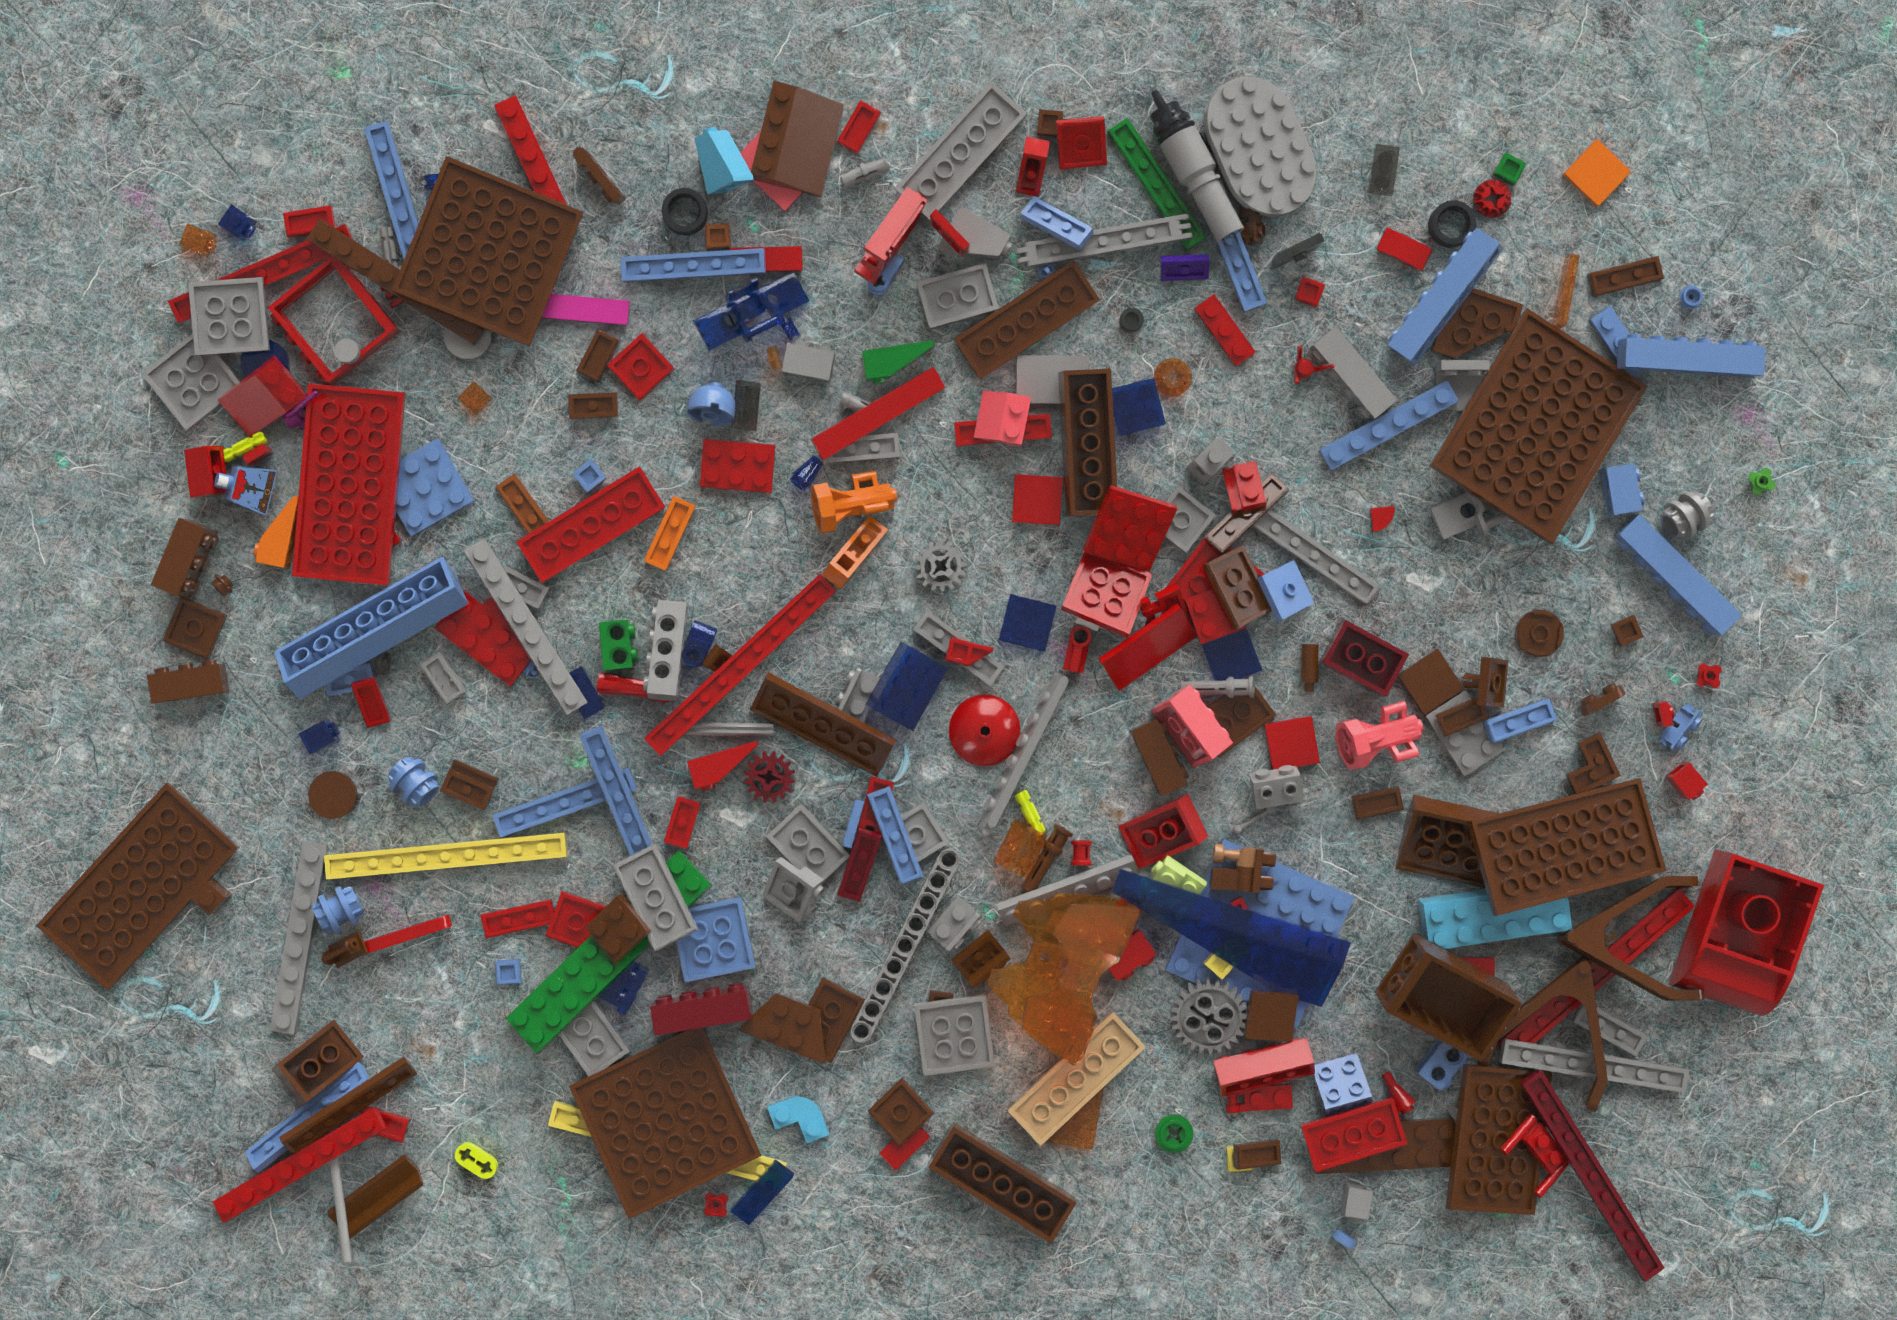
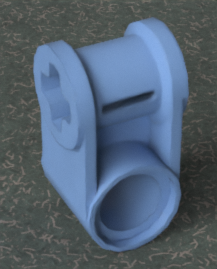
[867,254,905,296]

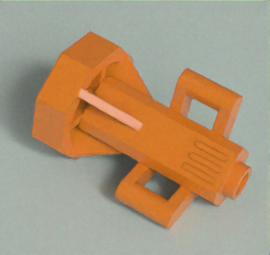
[810,470,897,534]

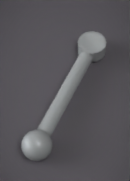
[1232,806,1276,835]

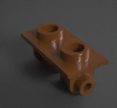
[1239,203,1266,244]
[321,930,368,968]

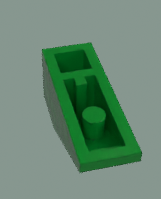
[862,340,934,385]

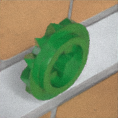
[1155,1114,1193,1153]

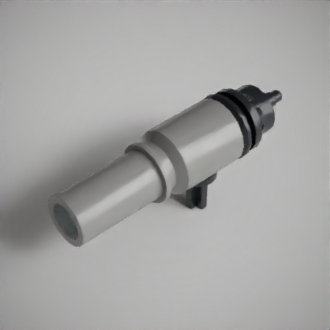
[1150,90,1244,243]

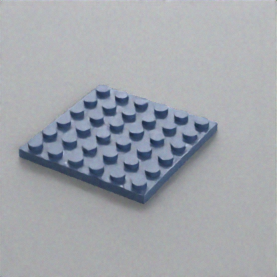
[1165,839,1355,1028]

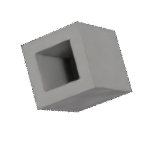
[1341,1183,1373,1222]

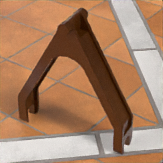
[1557,876,1704,1001]
[1477,957,1608,1112]

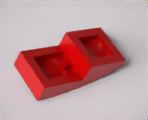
[1376,228,1433,272]

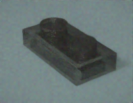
[1368,144,1400,196]
[732,380,761,431]

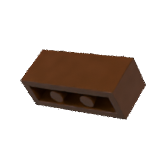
[147,660,229,704]
[1130,718,1189,796]

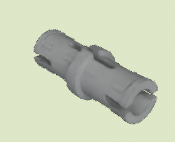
[840,156,890,189]

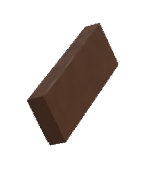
[1587,256,1664,297]

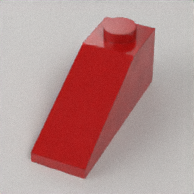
[687,740,759,792]

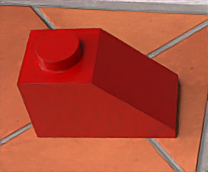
[1016,137,1050,197]

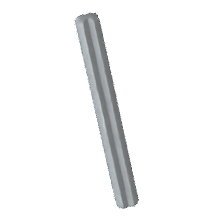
[655,722,774,737]

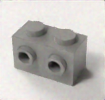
[1249,765,1304,809]

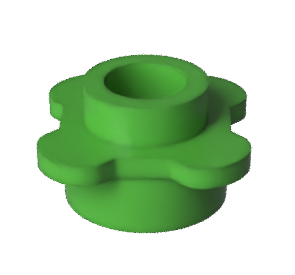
[1748,468,1776,495]

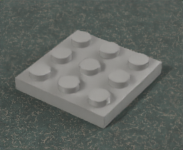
[188,277,270,356]
[141,333,240,431]
[914,994,995,1076]

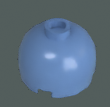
[687,382,735,426]

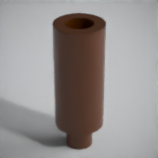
[1301,644,1319,692]

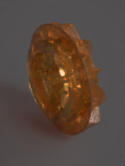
[1154,358,1192,396]

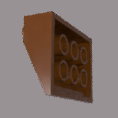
[751,81,844,197]
[1395,795,1499,888]

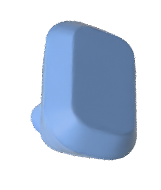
[1037,264,1057,280]
[524,661,539,678]

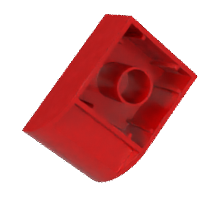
[1668,849,1824,1016]

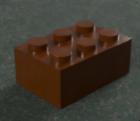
[151,518,219,598]

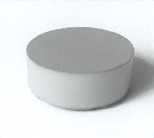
[334,338,361,364]

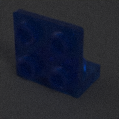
[598,961,650,1015]

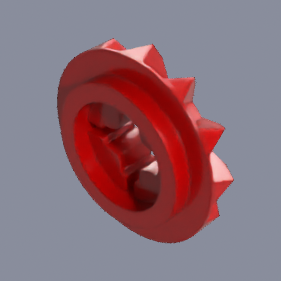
[1473,180,1512,218]

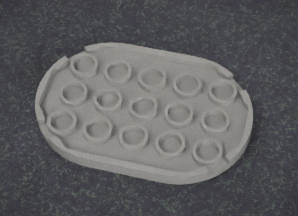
[1204,77,1316,217]

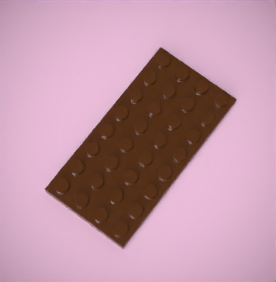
[1467,778,1667,916]
[36,783,240,991]

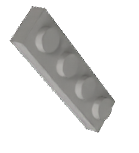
[913,610,1004,686]

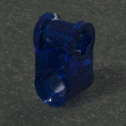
[682,620,718,668]

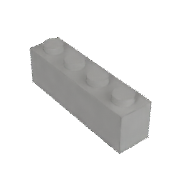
[1310,326,1397,421]

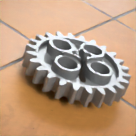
[1170,977,1247,1054]

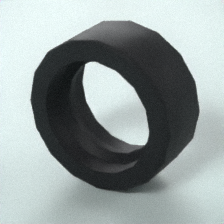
[661,187,708,236]
[1428,200,1477,248]

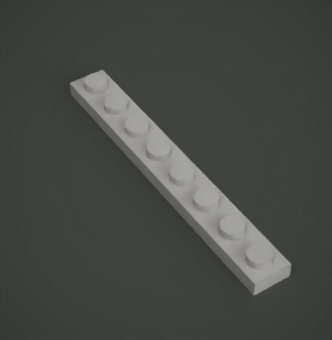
[463,538,588,716]
[270,840,329,1035]
[1499,1038,1690,1093]

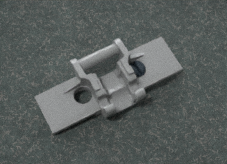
[1430,489,1510,539]

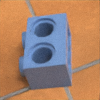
[1414,1039,1469,1091]

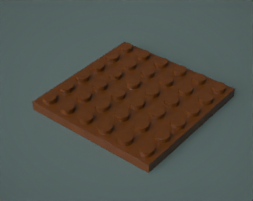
[392,156,583,347]
[569,1028,762,1219]

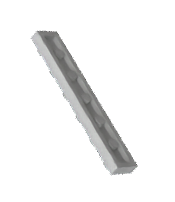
[996,855,1139,926]

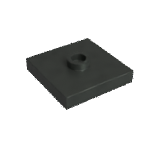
[1271,233,1325,269]

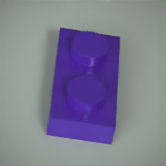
[1160,254,1210,281]

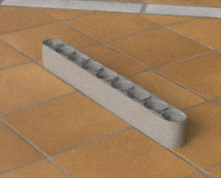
[850,848,960,1043]

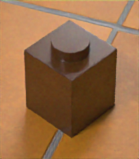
[191,879,232,915]

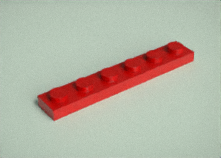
[494,95,567,205]

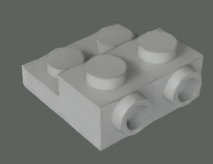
[762,857,825,923]

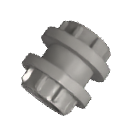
[1661,492,1714,540]

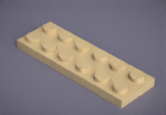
[1007,1011,1146,1146]

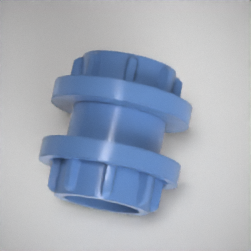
[388,757,439,808]
[312,886,364,934]

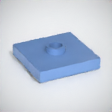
[1257,560,1314,622]

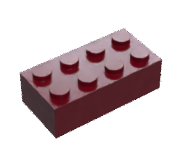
[650,982,754,1035]

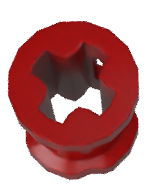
[1071,840,1092,865]

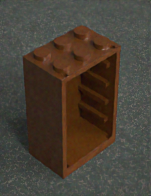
[1374,933,1522,1062]

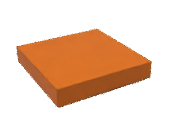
[1562,139,1631,207]

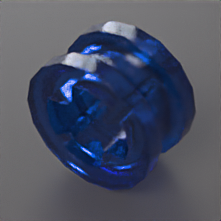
[423,174,439,190]
[780,317,801,342]

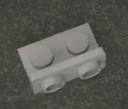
[835,668,883,722]
[927,895,980,952]

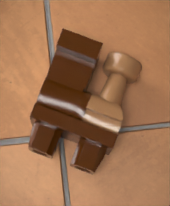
[1209,844,1276,893]

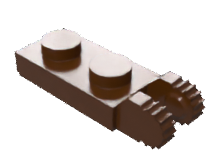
[573,147,626,205]

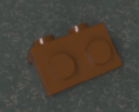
[951,930,1011,988]

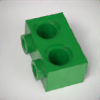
[599,620,638,671]

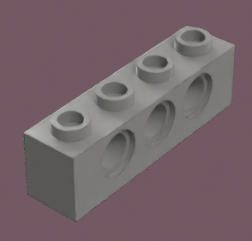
[643,600,688,701]

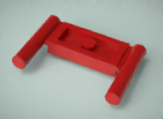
[1500,1114,1569,1198]

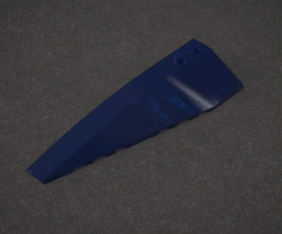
[1112,868,1351,1007]

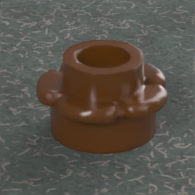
[211,575,234,596]

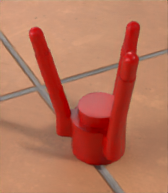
[1293,345,1335,384]

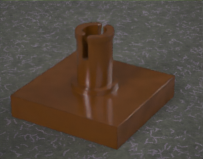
[1463,657,1509,708]

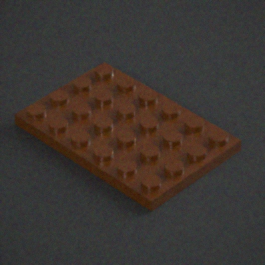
[1446,1064,1552,1215]

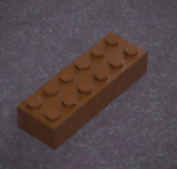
[1058,368,1117,517]
[928,1122,1077,1244]

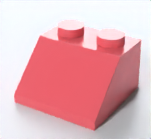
[974,390,1031,447]

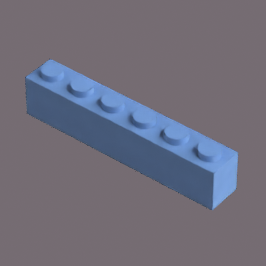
[1388,227,1503,366]
[1617,334,1766,378]
[1613,514,1742,636]

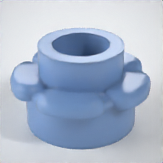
[1679,285,1703,309]

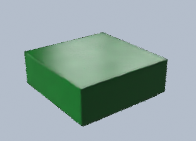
[1493,152,1527,186]

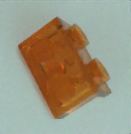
[994,819,1047,878]

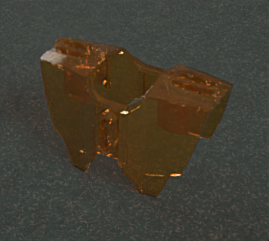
[986,893,1139,1066]

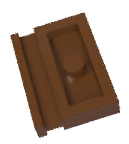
[440,759,499,810]

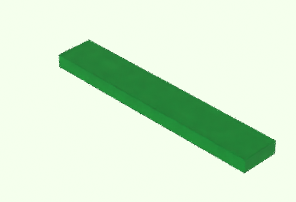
[1107,118,1207,252]

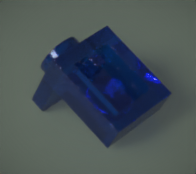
[218,204,257,241]

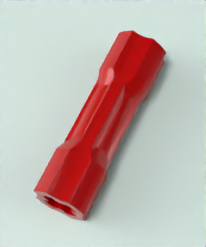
[597,672,669,703]

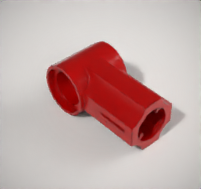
[1063,625,1092,673]

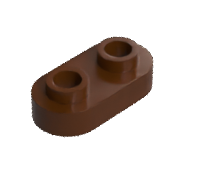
[1578,683,1626,716]

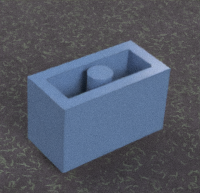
[1600,463,1644,516]

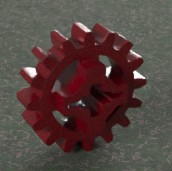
[743,751,795,803]

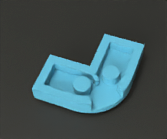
[767,1096,829,1143]

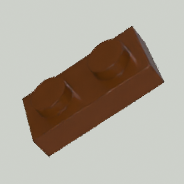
[568,392,618,419]

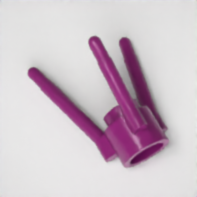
[282,391,318,430]

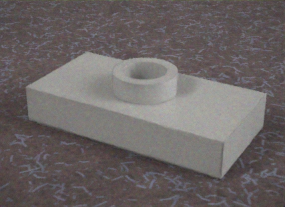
[420,652,467,705]

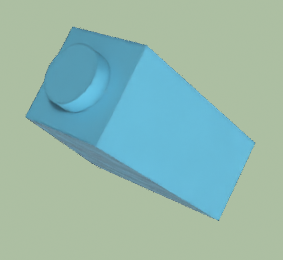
[695,127,754,195]

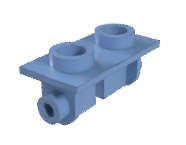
[1659,704,1702,754]

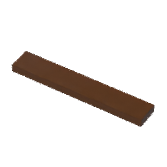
[279,1057,417,1154]

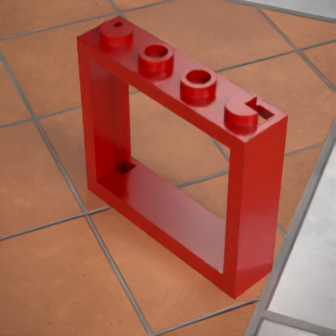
[267,256,401,385]

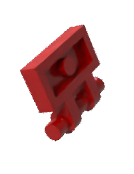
[1140,584,1191,625]

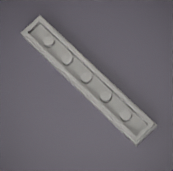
[1252,510,1380,606]

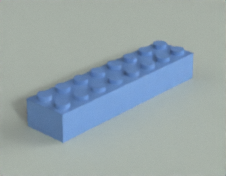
[274,556,468,700]

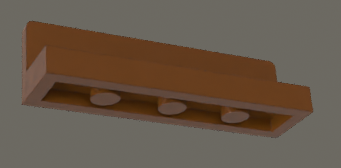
[327,1154,423,1239]

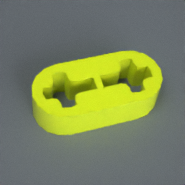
[455,1142,498,1179]

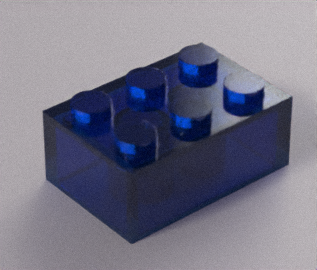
[866,642,948,731]

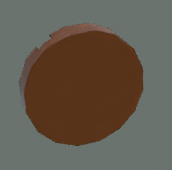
[1515,610,1564,657]
[308,771,358,819]

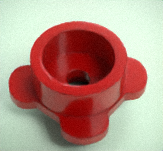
[1696,663,1722,688]
[703,1192,728,1217]

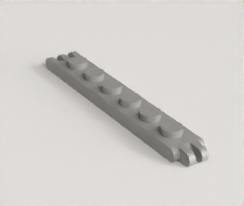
[1014,214,1193,267]
[978,673,1069,835]

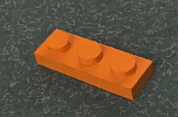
[644,496,696,571]

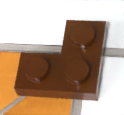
[1565,732,1621,794]

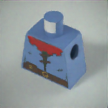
[214,466,277,515]

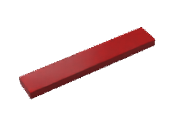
[810,367,946,460]

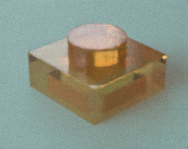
[457,381,493,416]

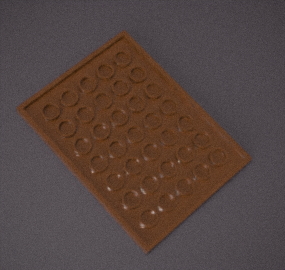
[1429,308,1648,545]

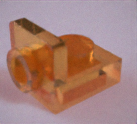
[179,223,217,257]

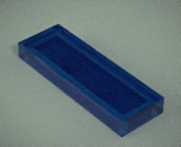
[730,1159,794,1225]

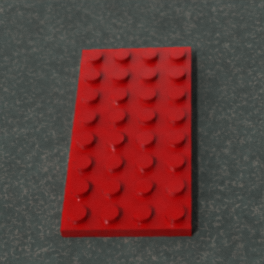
[292,383,406,585]

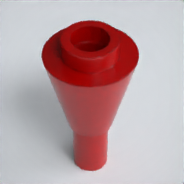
[1381,1071,1416,1115]

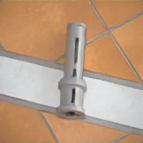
[1181,676,1255,698]

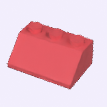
[1151,685,1233,768]

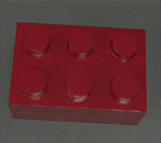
[1319,620,1409,697]

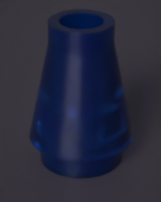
[790,455,824,491]

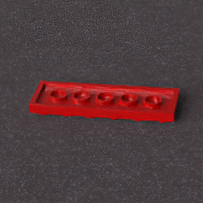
[516,466,666,583]

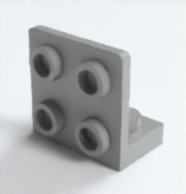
[1436,360,1490,411]

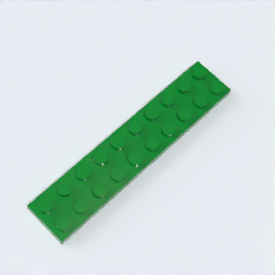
[505,850,713,1054]

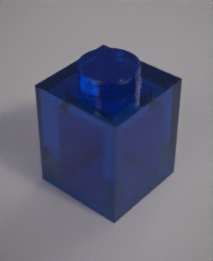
[298,719,340,755]

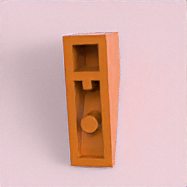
[254,496,298,569]
[822,515,888,590]

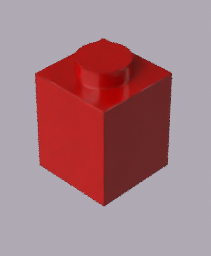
[1665,762,1708,800]

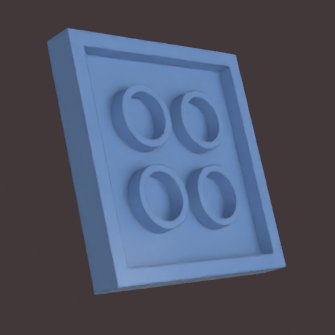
[396,438,475,537]
[676,897,756,982]

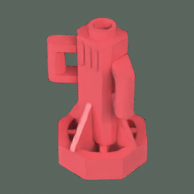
[1335,701,1423,770]

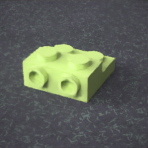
[1138,855,1207,920]

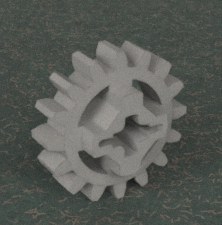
[915,540,967,592]

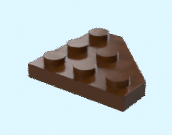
[1431,288,1523,359]

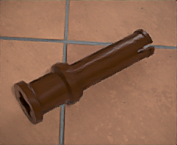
[1021,823,1073,892]

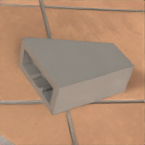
[937,207,1012,260]

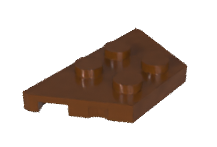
[739,993,827,1064]

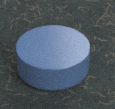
[1332,1229,1357,1250]

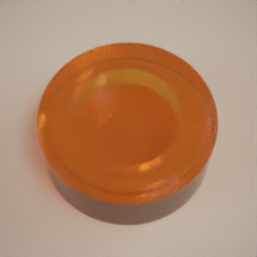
[767,345,783,370]

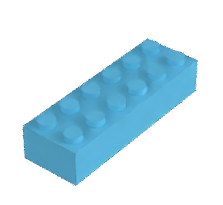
[1418,889,1572,949]

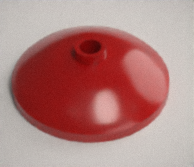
[949,694,1021,766]

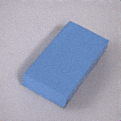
[843,798,865,848]

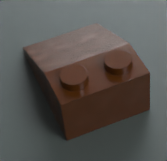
[272,1020,364,1106]

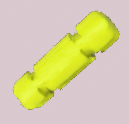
[223,432,268,463]
[1015,790,1046,836]

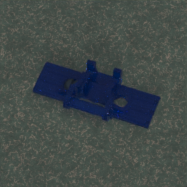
[693,272,809,351]

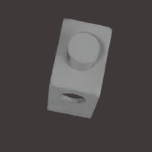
[1186,435,1235,484]

